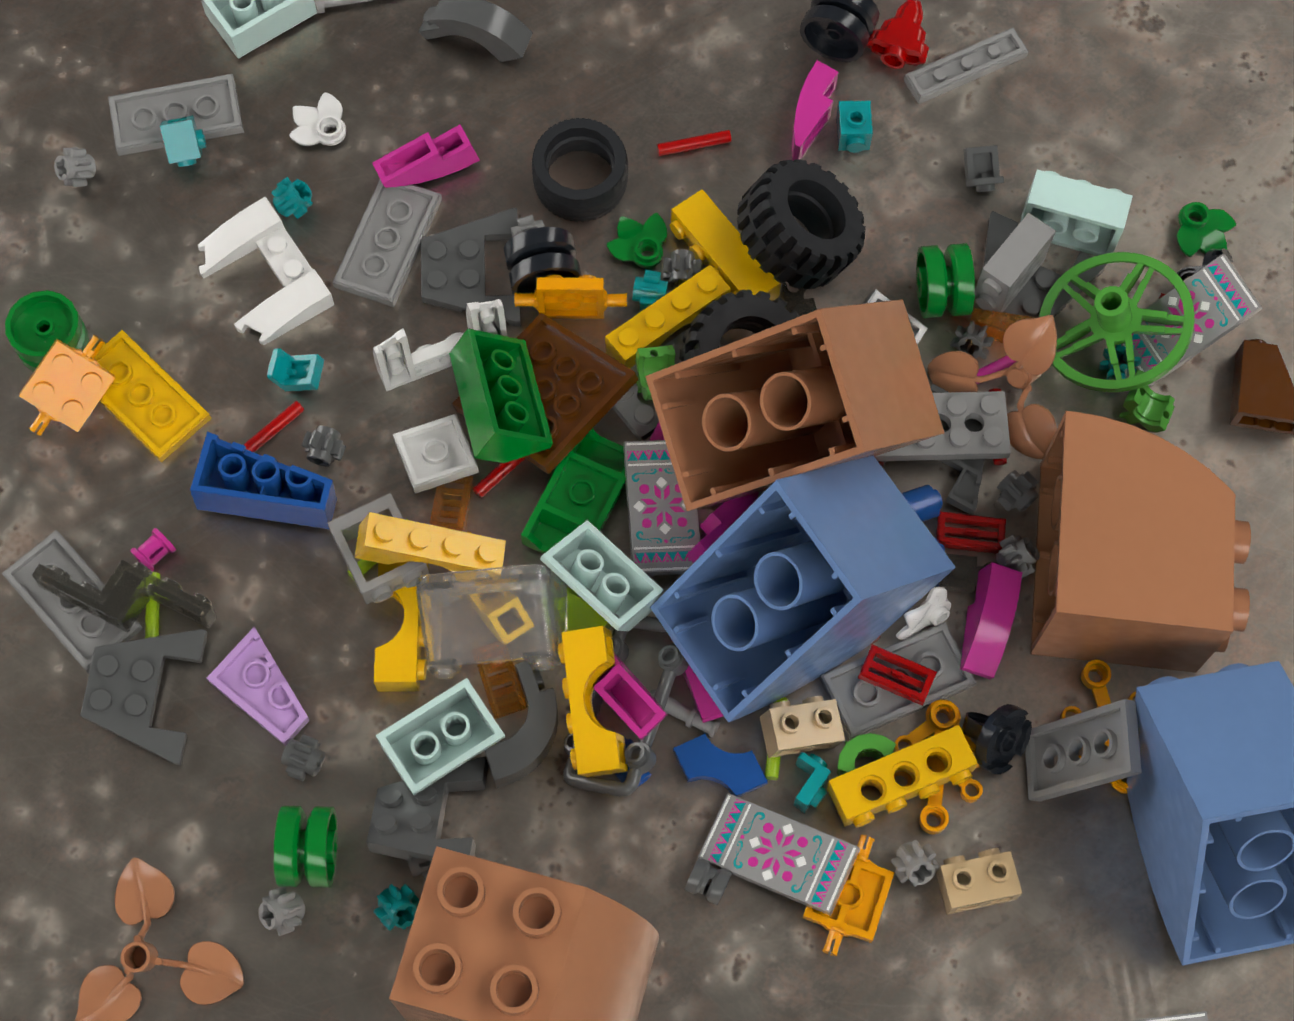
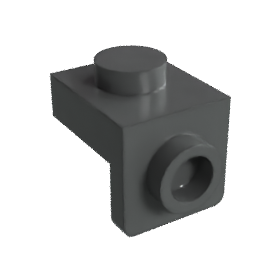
[963,145,1004,192]

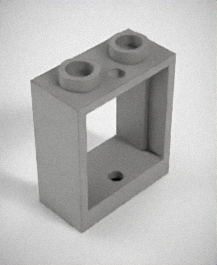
[327,493,429,605]

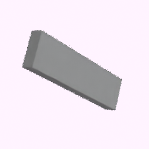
[904,28,1029,104]

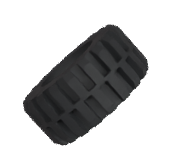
[737,159,866,289]
[679,290,800,361]

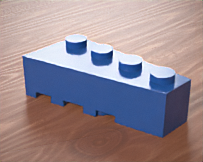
[190,431,337,529]

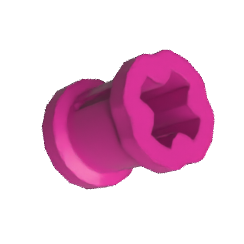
[130,528,176,572]

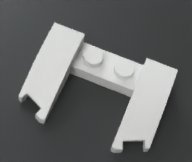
[198,197,334,345]
[373,299,508,391]

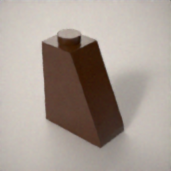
[1229,339,1294,435]

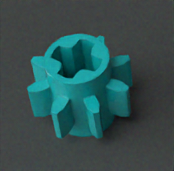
[271,177,313,219]
[632,270,668,311]
[1099,344,1142,380]
[373,884,420,931]

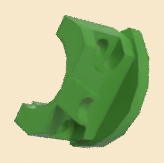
[635,345,676,400]
[1119,370,1175,433]
[837,733,896,776]

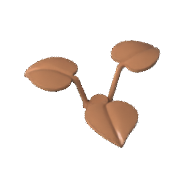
[927,315,1057,459]
[75,858,244,1021]

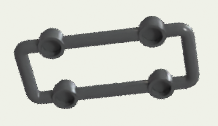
[563,616,689,797]

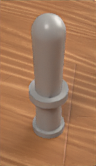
[650,690,720,738]

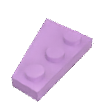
[206,627,310,746]

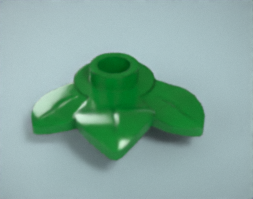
[1176,202,1236,257]
[607,213,668,268]

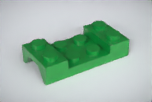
[521,428,626,554]

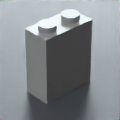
[975,212,1056,317]

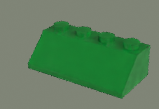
[449,328,553,463]

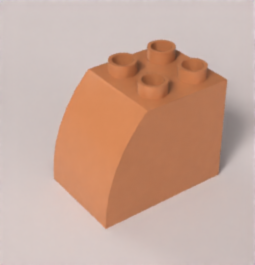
[645,299,945,511]
[1030,411,1251,673]
[389,846,660,1021]

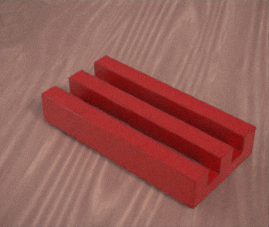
[936,511,1006,554]
[858,644,937,706]

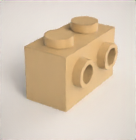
[760,696,845,758]
[936,848,1023,915]

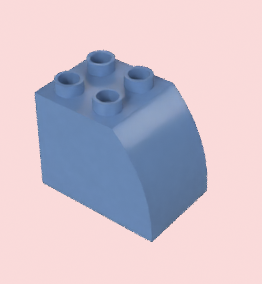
[650,455,956,723]
[1127,661,1294,966]

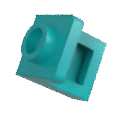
[267,348,325,392]
[793,752,831,814]

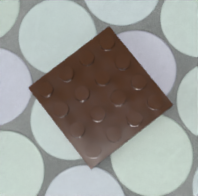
[452,313,638,474]

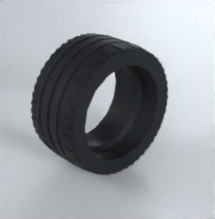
[532,118,628,222]

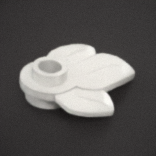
[289,92,346,146]
[896,587,951,640]

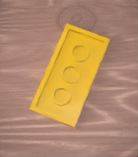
[95,330,212,463]

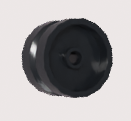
[800,0,880,63]
[503,227,582,296]

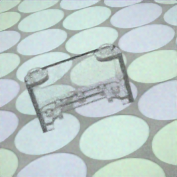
[416,564,567,679]

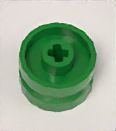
[916,243,975,318]
[5,290,89,372]
[274,806,338,888]

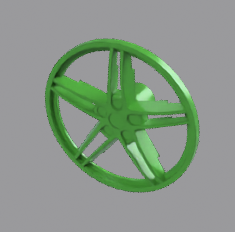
[1039,252,1195,392]

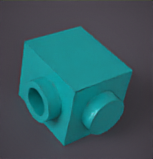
[836,101,873,153]
[160,115,207,167]

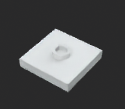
[393,414,479,494]

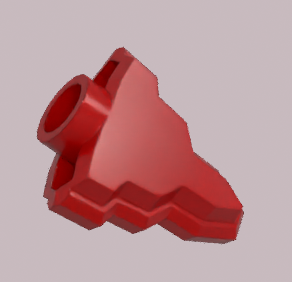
[867,0,929,69]

